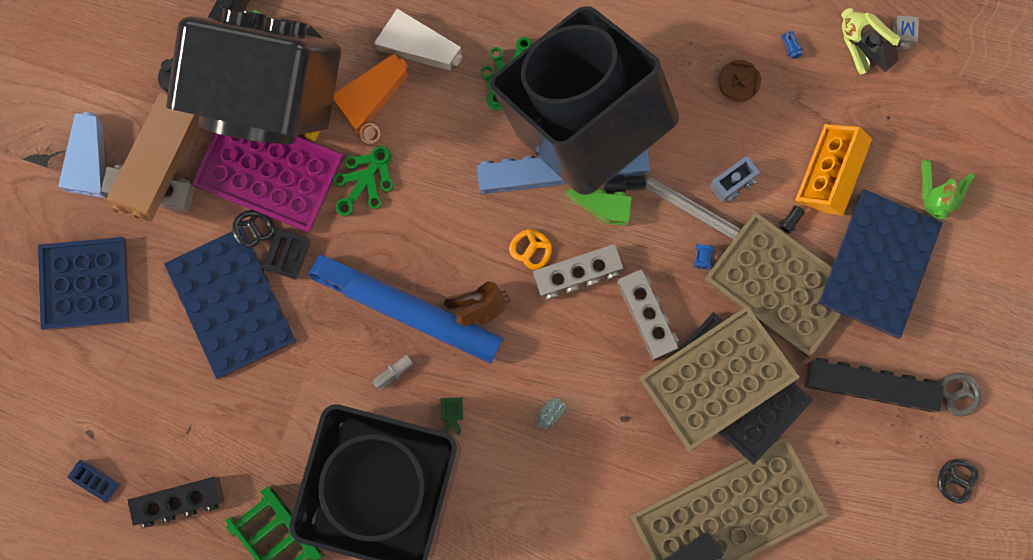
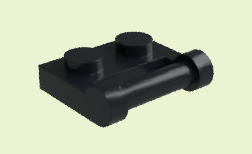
[260,228,311,281]

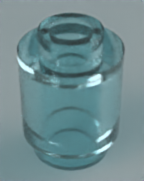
[536,397,567,430]

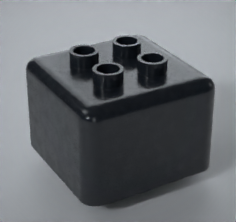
[490,6,679,195]
[166,8,341,144]
[289,404,461,560]

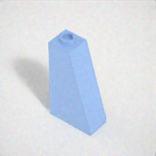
[58,112,107,198]

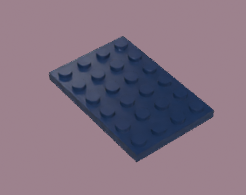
[818,189,943,339]
[164,227,297,379]

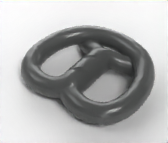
[939,373,981,416]

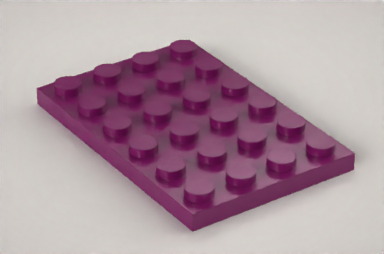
[192,133,344,233]

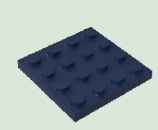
[38,237,130,330]

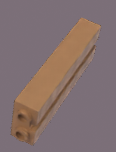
[106,93,200,222]

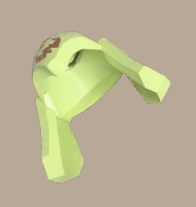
[841,8,900,75]

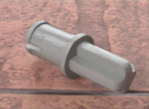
[373,354,414,390]

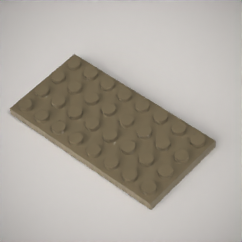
[630,436,829,560]

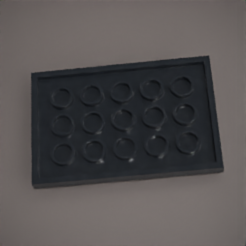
[673,312,813,466]

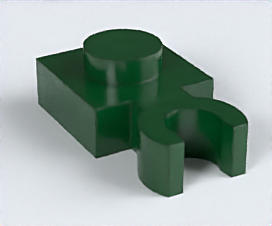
[440,397,463,435]

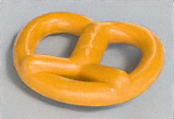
[509,229,552,270]

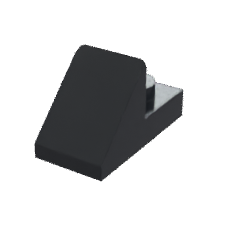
[855,29,898,72]

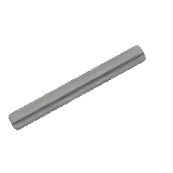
[646,177,740,240]

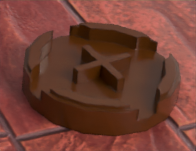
[718,60,761,102]

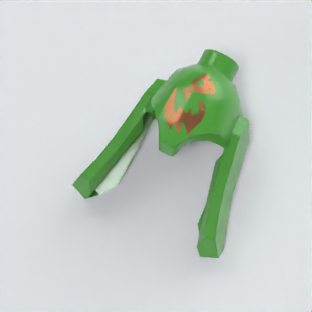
[921,159,976,220]

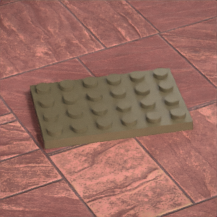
[704,212,841,358]
[638,305,800,452]

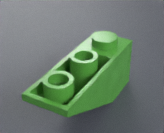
[567,189,632,226]

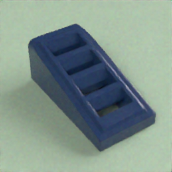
[67,460,120,503]

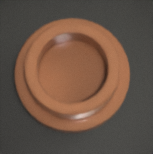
[359,123,380,144]

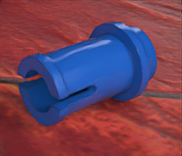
[781,31,803,59]

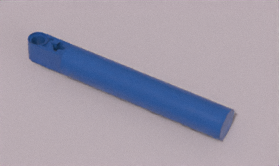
[308,255,504,364]

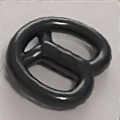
[232,210,275,248]
[937,459,978,504]

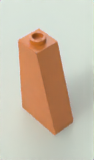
[333,53,408,134]

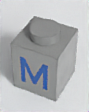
[892,15,919,50]

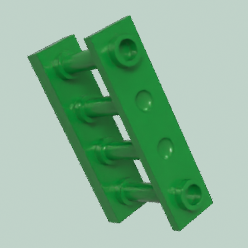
[225,486,325,560]

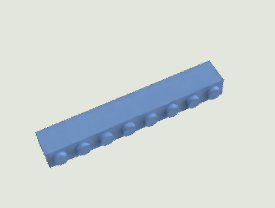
[477,150,650,195]

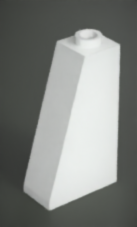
[374,9,463,71]

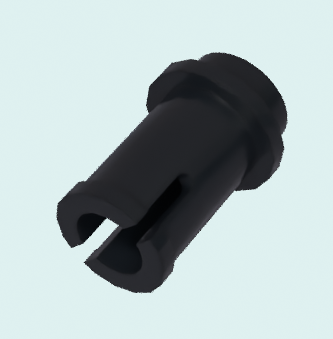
[780,205,805,233]

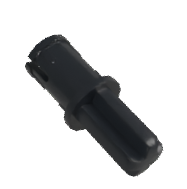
[604,176,646,193]

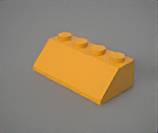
[795,124,872,216]

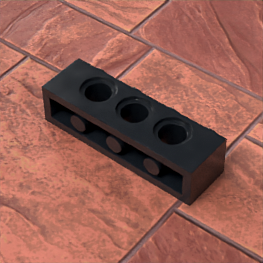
[127,477,225,529]

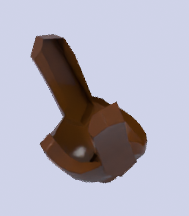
[444,281,511,327]

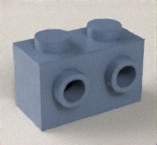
[709,156,760,203]

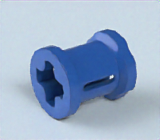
[693,244,715,270]

